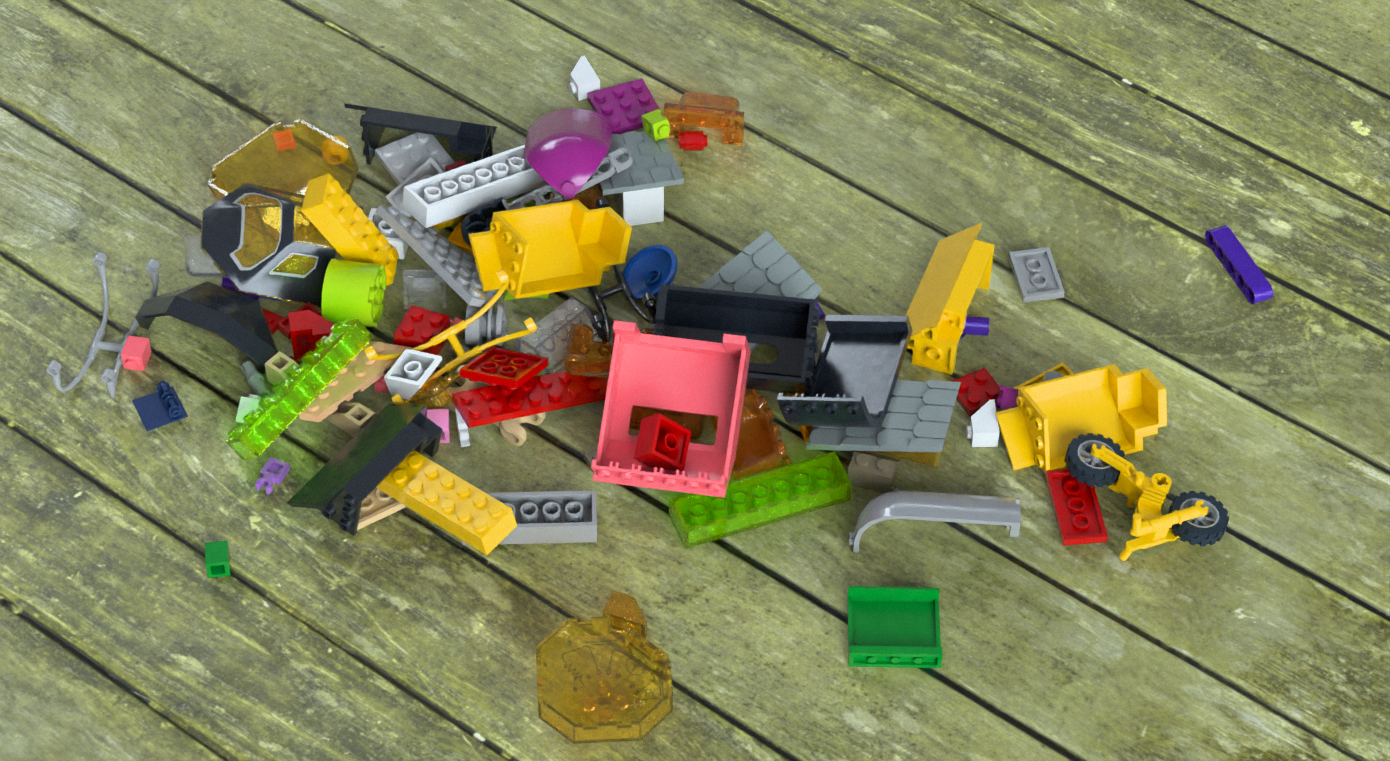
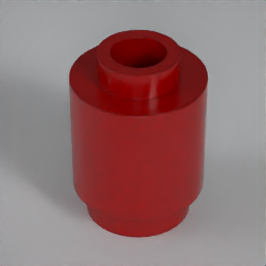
[679,131,708,151]

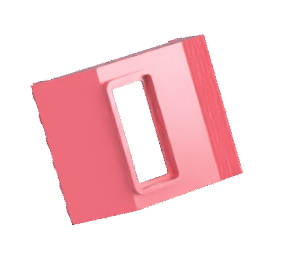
[591,320,751,498]

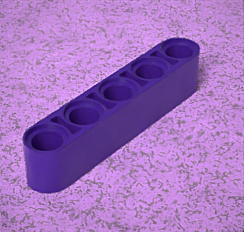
[1205,225,1273,304]

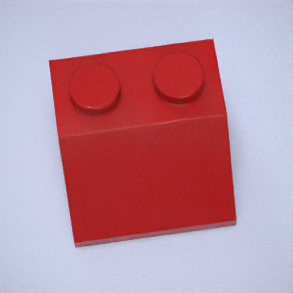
[634,413,691,472]

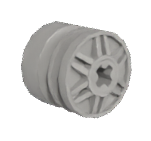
[465,303,508,348]

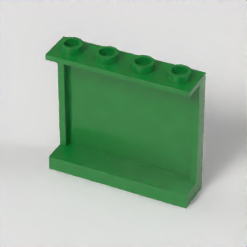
[847,586,943,668]

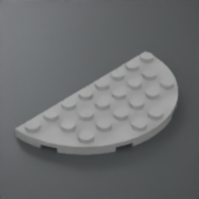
[376,205,498,307]

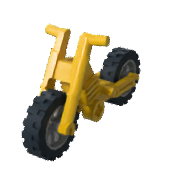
[1064,433,1229,561]

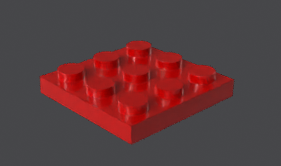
[460,347,548,390]

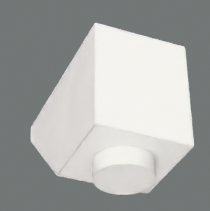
[569,55,600,101]
[966,399,999,447]

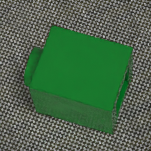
[205,541,231,578]

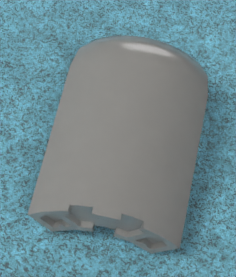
[849,490,1021,553]

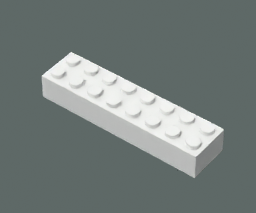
[402,145,548,228]

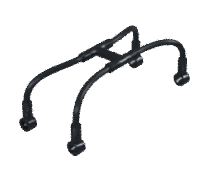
[588,198,656,344]

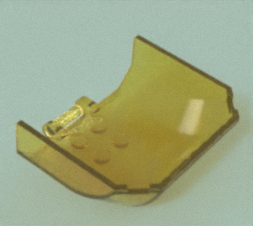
[208,119,359,239]

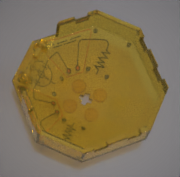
[536,616,673,744]

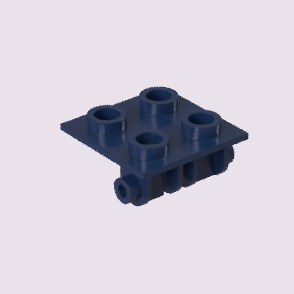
[132,381,188,431]

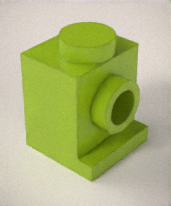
[641,109,670,142]

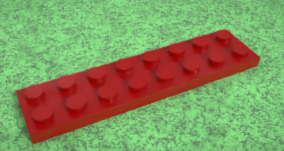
[451,362,611,428]

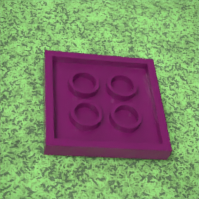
[587,78,664,134]

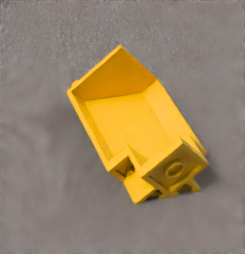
[468,200,632,299]
[905,222,995,375]
[995,364,1167,474]

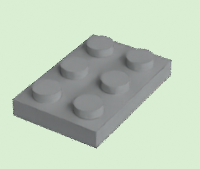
[1008,247,1065,303]

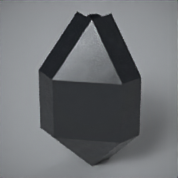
[135,281,278,375]

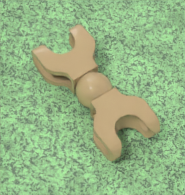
[436,365,546,446]

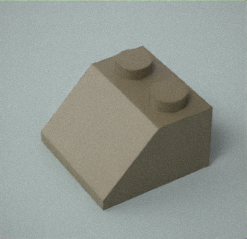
[847,451,902,493]

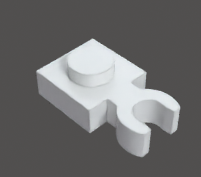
[455,408,470,447]

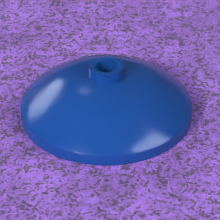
[623,245,678,300]

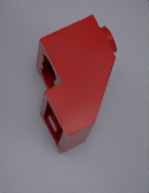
[288,310,338,363]

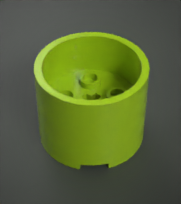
[322,259,386,327]

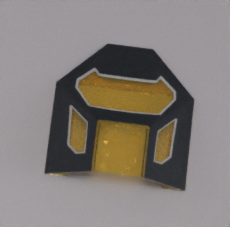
[200,183,336,308]

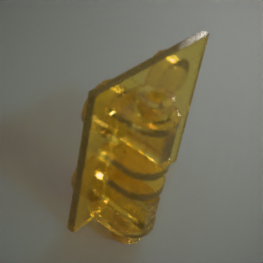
[409,373,461,411]

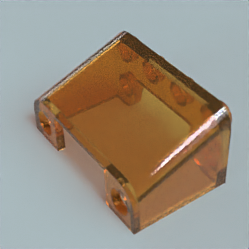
[563,323,654,378]
[710,389,794,484]

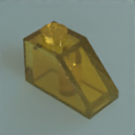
[603,591,647,639]

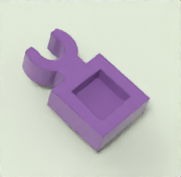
[255,457,290,495]

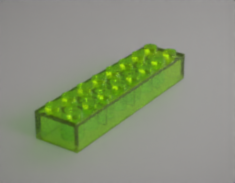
[225,318,374,460]
[669,451,852,549]

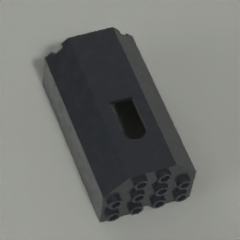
[653,284,820,395]

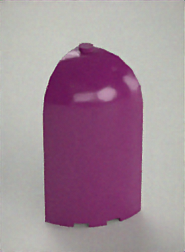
[524,108,612,199]

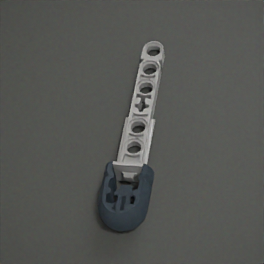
[461,148,633,248]

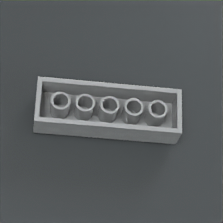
[462,490,597,545]

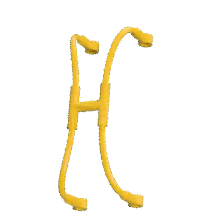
[364,269,537,406]

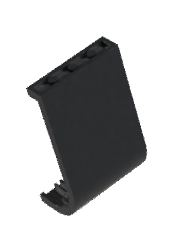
[777,315,913,428]

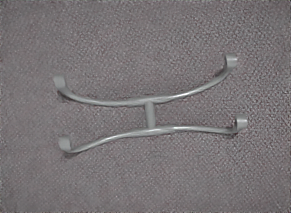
[46,252,160,399]

